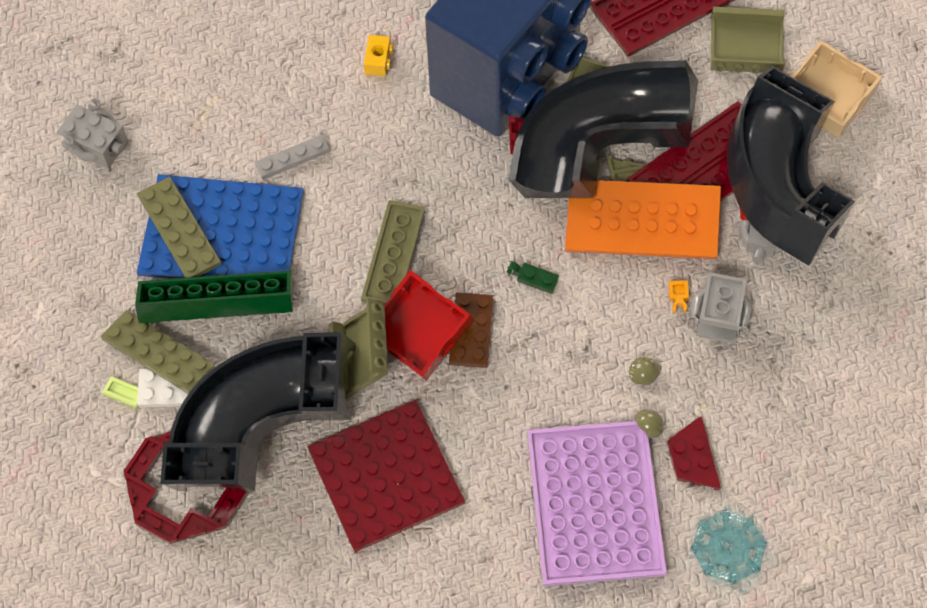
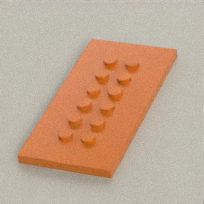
[565,180,721,260]

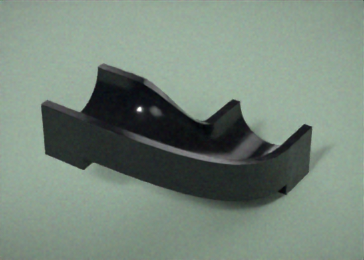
[727,66,855,266]

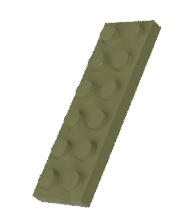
[137,177,221,278]
[361,200,425,305]
[101,310,215,394]

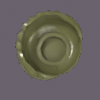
[629,357,660,385]
[636,409,665,439]

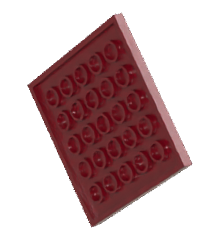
[307,400,465,553]

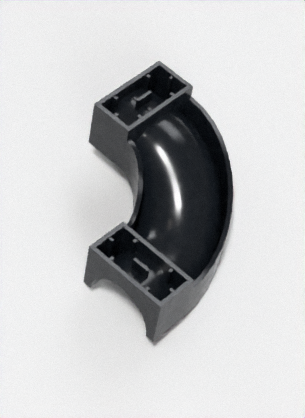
[509,60,698,198]
[160,332,355,491]

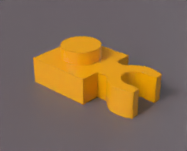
[668,281,689,313]

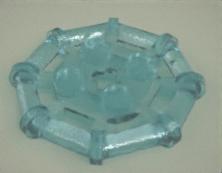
[690,510,768,585]

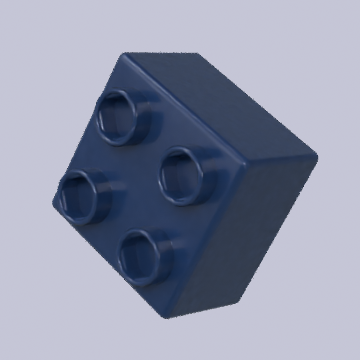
[425,0,591,137]

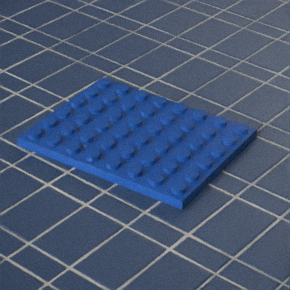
[136,174,304,279]

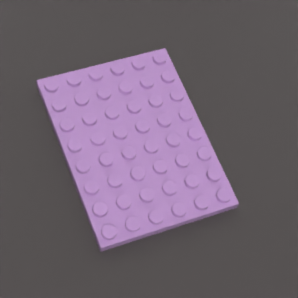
[527,421,667,586]

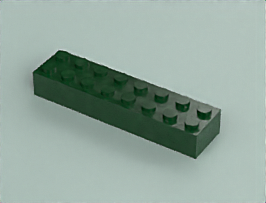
[135,270,294,323]

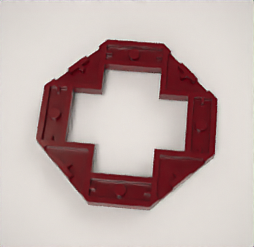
[123,431,247,544]

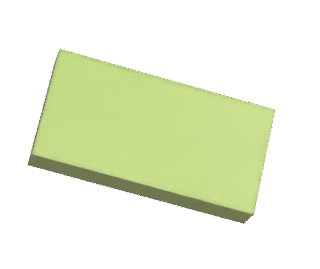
[102,376,138,408]

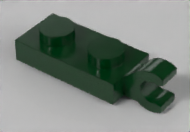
[507,261,560,294]

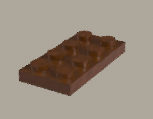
[449,292,494,368]

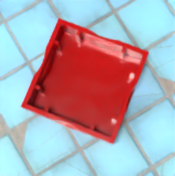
[384,270,474,381]

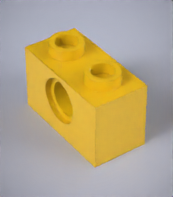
[364,35,393,76]

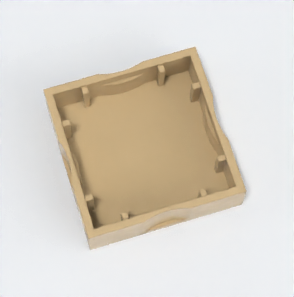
[791,40,882,138]

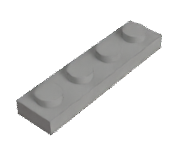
[255,134,330,180]

